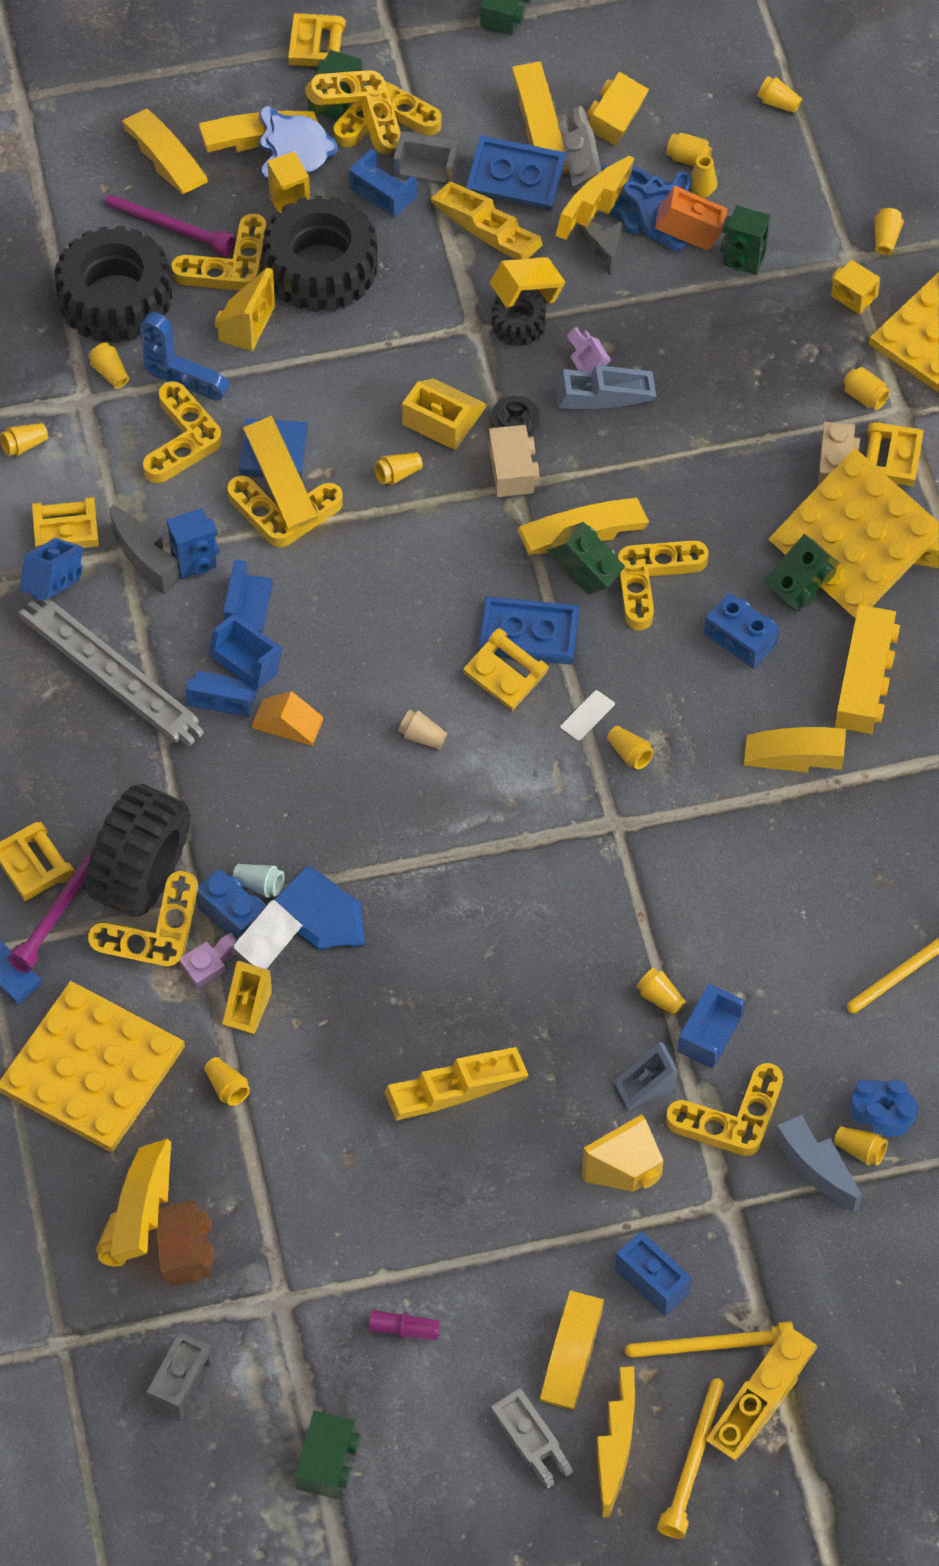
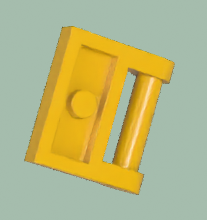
[288,13,346,67]
[866,422,924,487]
[32,497,99,548]
[463,628,549,712]
[0,822,76,902]

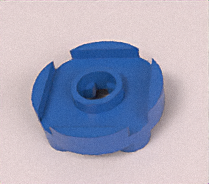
[849,1080,919,1136]

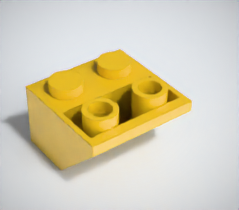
[402,378,486,450]

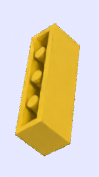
[835,605,900,735]

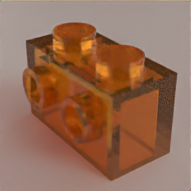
[157,1200,215,1286]

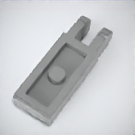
[557,106,602,190]
[490,1388,573,1489]

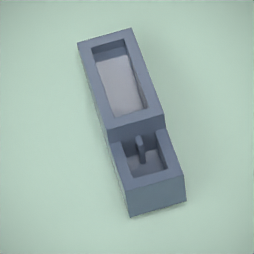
[555,365,657,409]
[775,1115,862,1212]

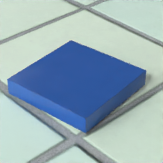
[239,418,307,479]

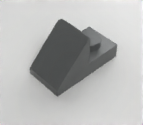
[574,220,622,275]

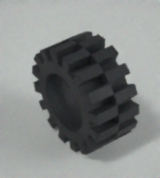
[491,290,546,346]

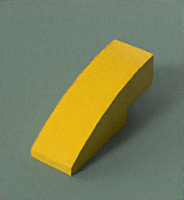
[744,727,846,773]
[540,1290,604,1411]

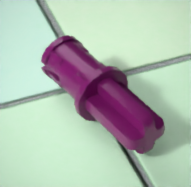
[369,1309,441,1340]

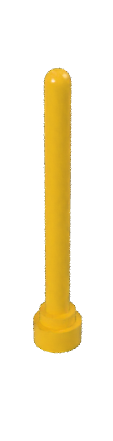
[846,937,939,1014]
[625,1321,794,1358]
[657,1378,724,1539]

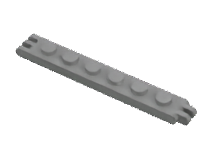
[18,599,204,746]

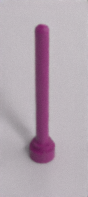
[104,195,236,257]
[8,849,92,973]

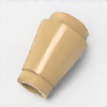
[398,709,448,750]

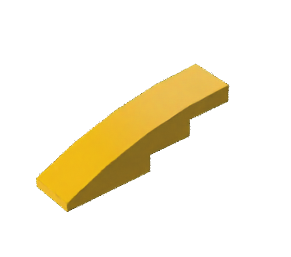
[512,61,569,174]
[122,109,208,194]
[199,111,318,153]
[555,156,634,240]
[430,181,543,260]
[243,416,318,531]
[517,498,649,555]
[384,1047,529,1121]
[110,1139,171,1262]
[596,1366,635,1518]

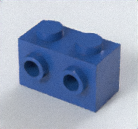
[166,508,220,579]
[20,537,83,600]
[704,592,779,669]
[196,869,266,940]

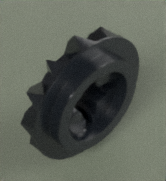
[491,396,540,435]

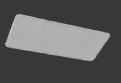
[560,690,615,741]

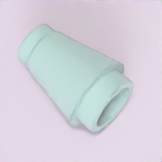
[233,863,284,898]

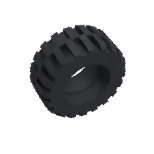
[263,195,378,312]
[54,226,172,343]
[84,784,191,917]

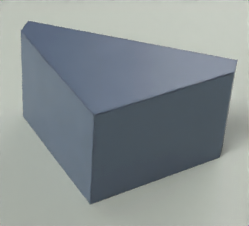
[614,1042,678,1109]

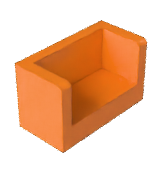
[655,185,728,251]

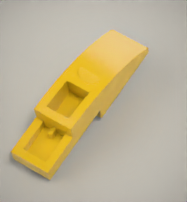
[706,1325,818,1461]

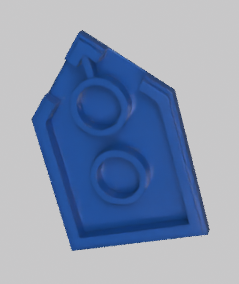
[275,866,365,950]

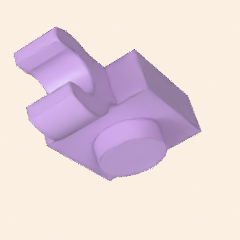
[567,327,611,372]
[180,933,237,989]

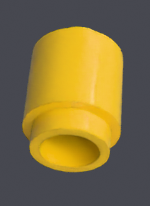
[666,132,712,167]
[843,367,890,410]

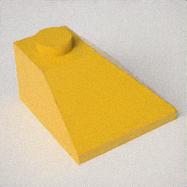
[215,268,275,352]
[582,1114,663,1192]

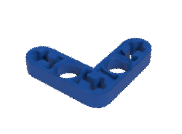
[140,312,230,400]

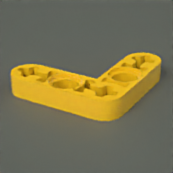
[305,70,401,155]
[334,81,442,148]
[171,213,266,291]
[143,381,222,483]
[227,476,343,548]
[618,541,709,630]
[88,871,198,966]
[666,1063,783,1156]

